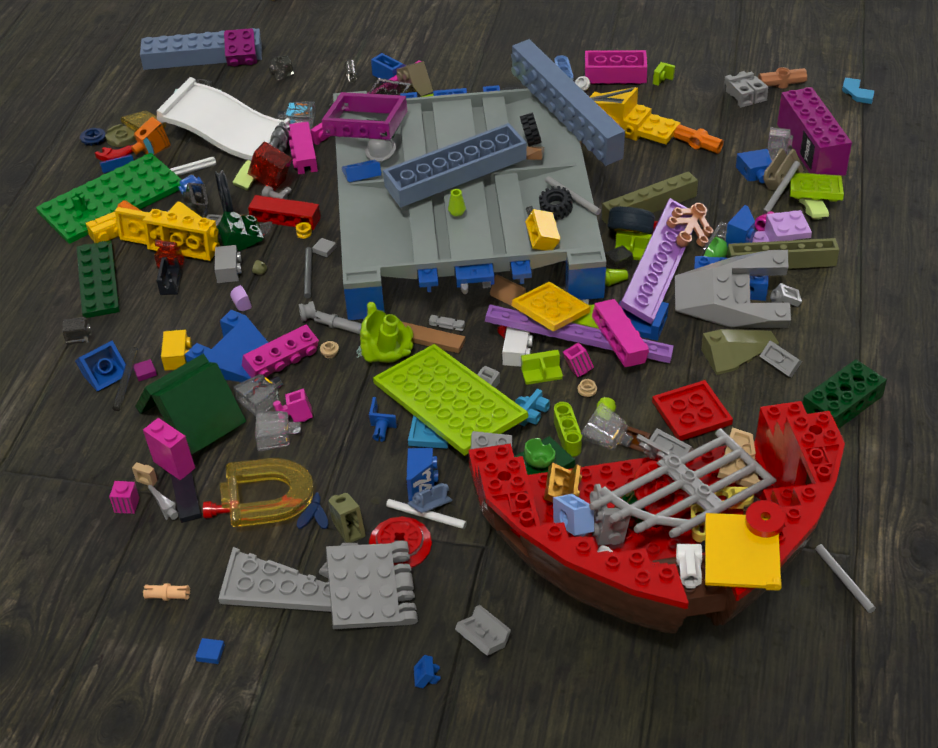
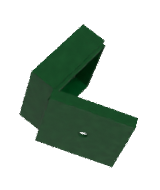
[135,353,246,455]

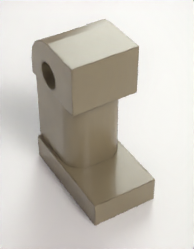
[764,148,804,190]

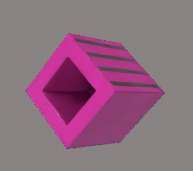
[563,342,594,377]
[109,481,139,514]

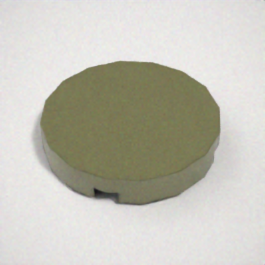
[105,124,137,147]

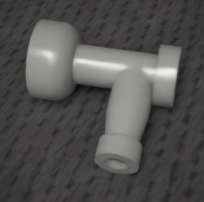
[262,186,292,199]

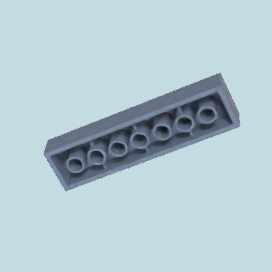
[140,28,262,70]
[383,123,527,207]

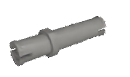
[314,311,362,334]

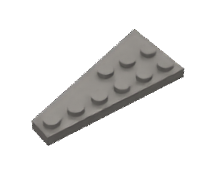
[218,547,331,612]

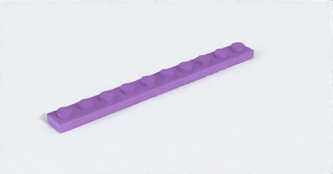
[485,305,673,363]

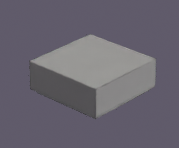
[312,238,337,257]

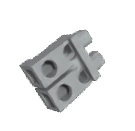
[725,71,768,108]

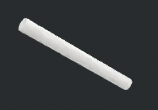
[386,499,466,529]

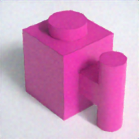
[273,389,313,424]

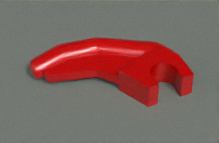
[95,145,133,161]

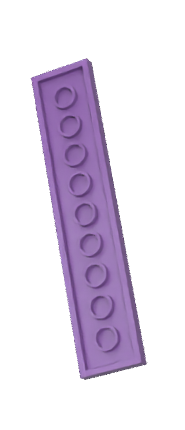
[619,198,693,324]

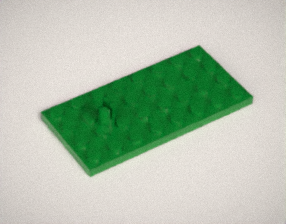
[36,153,182,244]

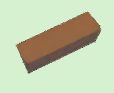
[490,275,526,305]

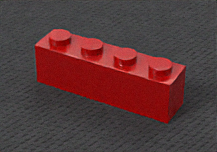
[248,195,321,230]

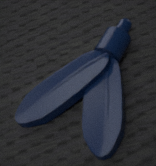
[297,492,329,529]

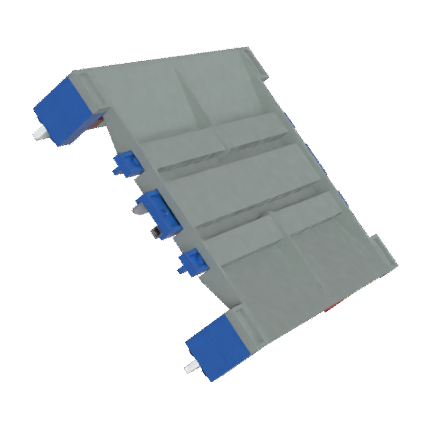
[333,85,606,320]

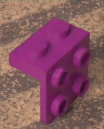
[224,28,257,66]

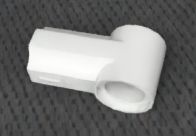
[676,544,702,588]

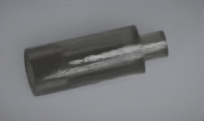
[344,60,358,83]

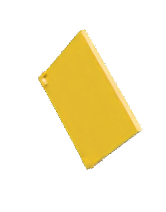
[705,513,782,590]

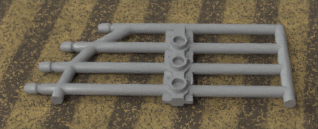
[589,428,776,538]

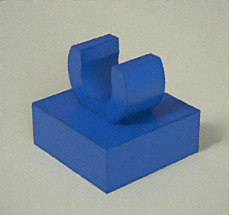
[414,655,441,688]

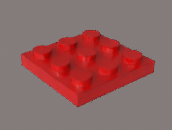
[652,380,733,441]

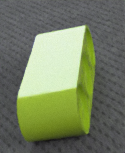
[554,402,582,457]

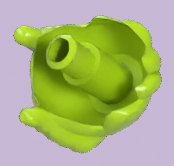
[360,302,414,363]

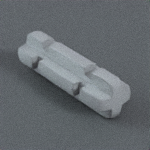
[429,315,465,331]

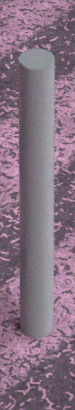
[763,161,800,214]
[545,176,601,215]
[815,544,876,613]

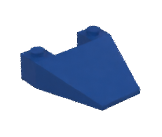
[185,310,270,384]

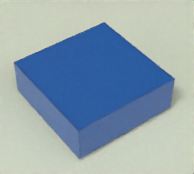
[196,638,225,664]

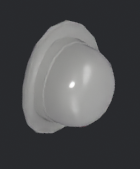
[365,134,396,162]

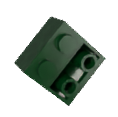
[218,211,264,251]

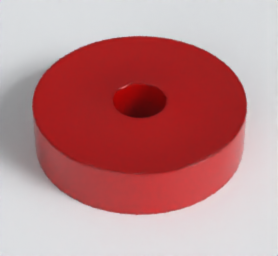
[745,500,785,538]

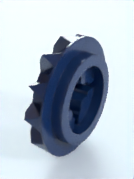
[80,128,106,146]

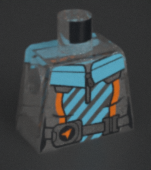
[278,101,316,131]

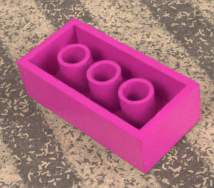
[585,50,647,84]

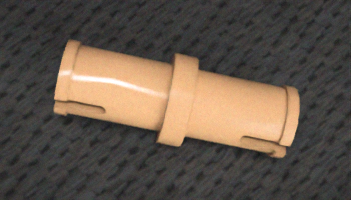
[143,583,190,601]

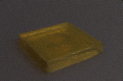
[121,110,166,131]

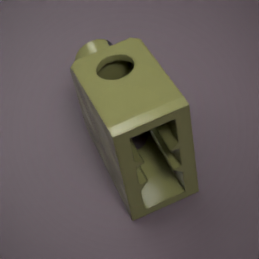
[328,493,366,543]

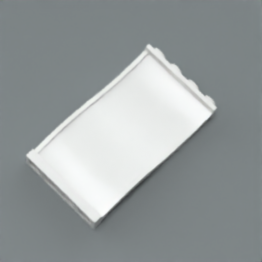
[157,77,290,165]

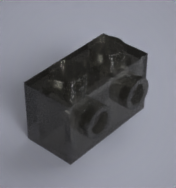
[182,183,209,218]

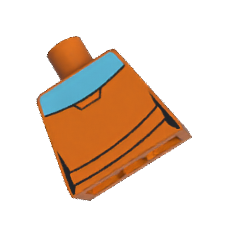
[131,117,171,155]

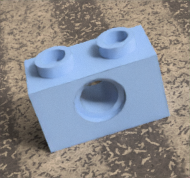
[553,494,594,537]

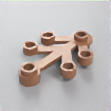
[666,203,713,247]

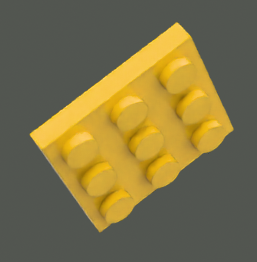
[511,282,591,332]

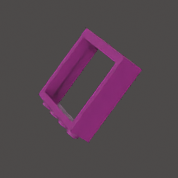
[322,92,408,140]

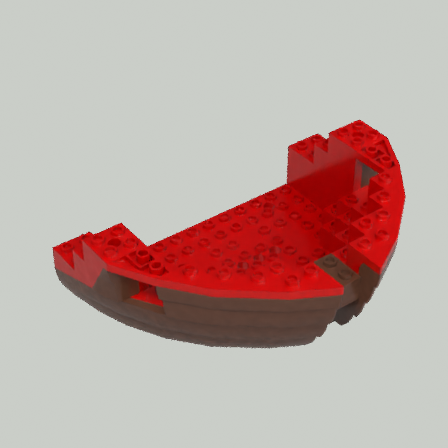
[468,401,845,634]

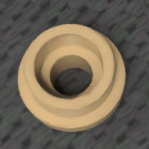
[320,341,339,358]
[578,379,597,397]

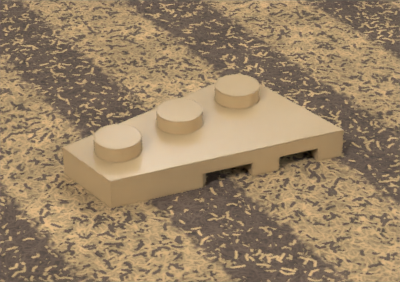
[718,427,760,487]

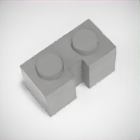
[215,245,242,283]

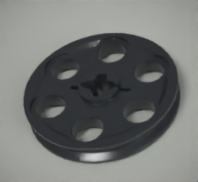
[215,170,234,212]

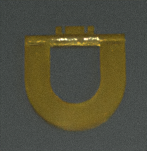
[220,458,313,527]

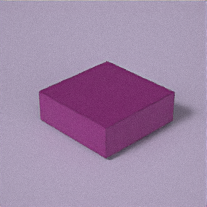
[133,359,157,381]

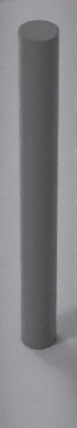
[304,247,312,299]

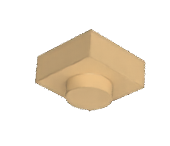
[132,462,157,487]

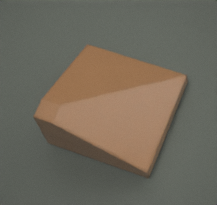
[526,146,544,160]

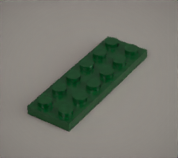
[77,240,120,319]

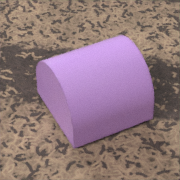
[230,285,252,311]

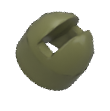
[252,260,267,275]

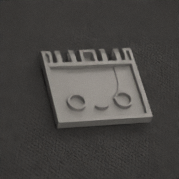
[326,541,418,629]

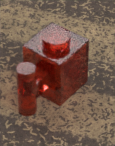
[154,239,184,269]

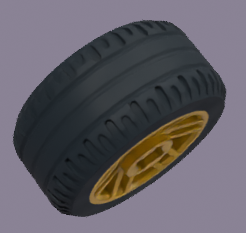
[607,206,655,234]

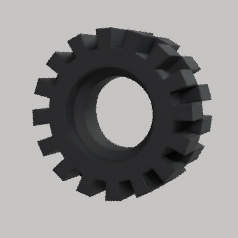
[519,112,542,146]
[539,186,573,220]

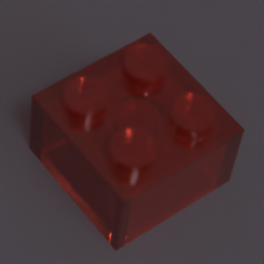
[247,141,292,191]

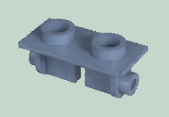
[407,483,452,513]

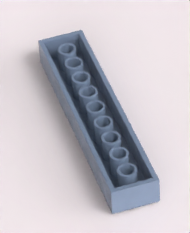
[511,39,625,166]

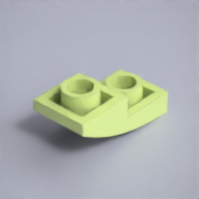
[233,160,263,191]
[799,198,829,219]

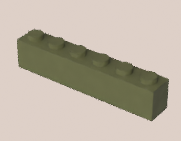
[602,171,698,224]
[727,238,839,269]

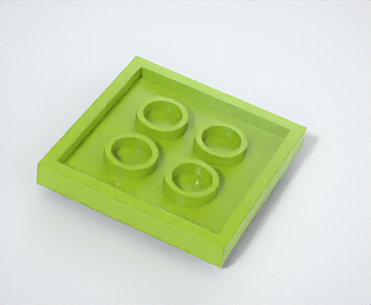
[790,172,844,202]

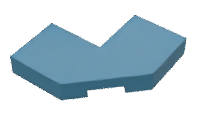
[842,78,874,104]

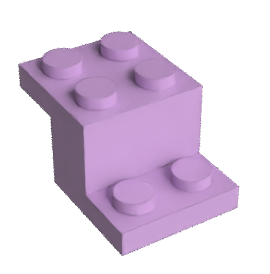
[753,210,812,242]

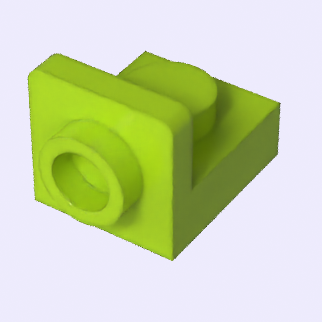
[653,62,675,86]

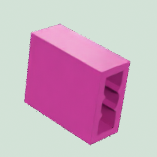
[143,418,195,480]

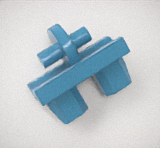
[515,389,550,426]

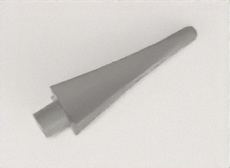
[148,485,179,520]

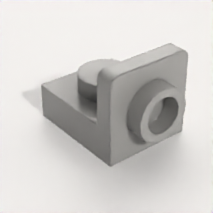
[770,283,802,307]

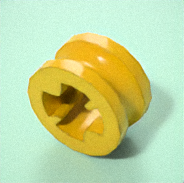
[296,222,312,239]

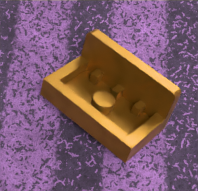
[544,463,582,503]

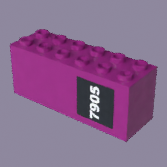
[777,87,852,176]

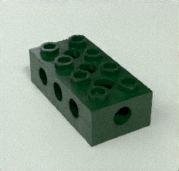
[803,359,887,429]

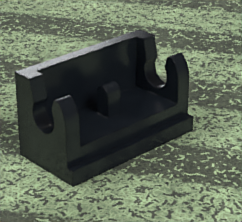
[156,257,183,295]

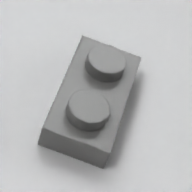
[760,341,802,378]

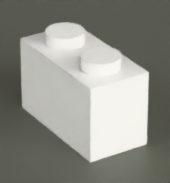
[502,327,533,367]

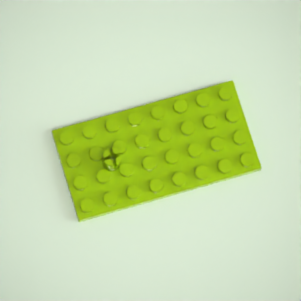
[373,344,528,456]

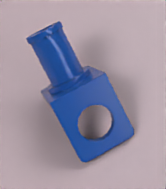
[369,397,397,442]

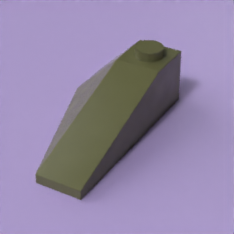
[701,329,779,375]

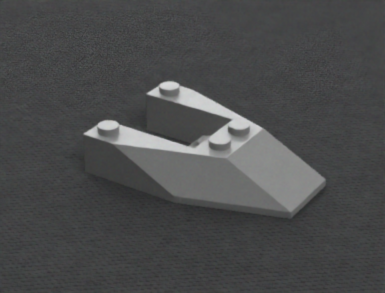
[675,250,791,328]

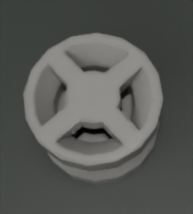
[298,301,317,322]

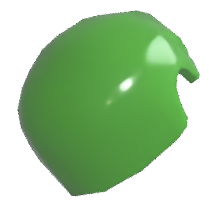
[704,237,728,258]
[524,438,556,469]

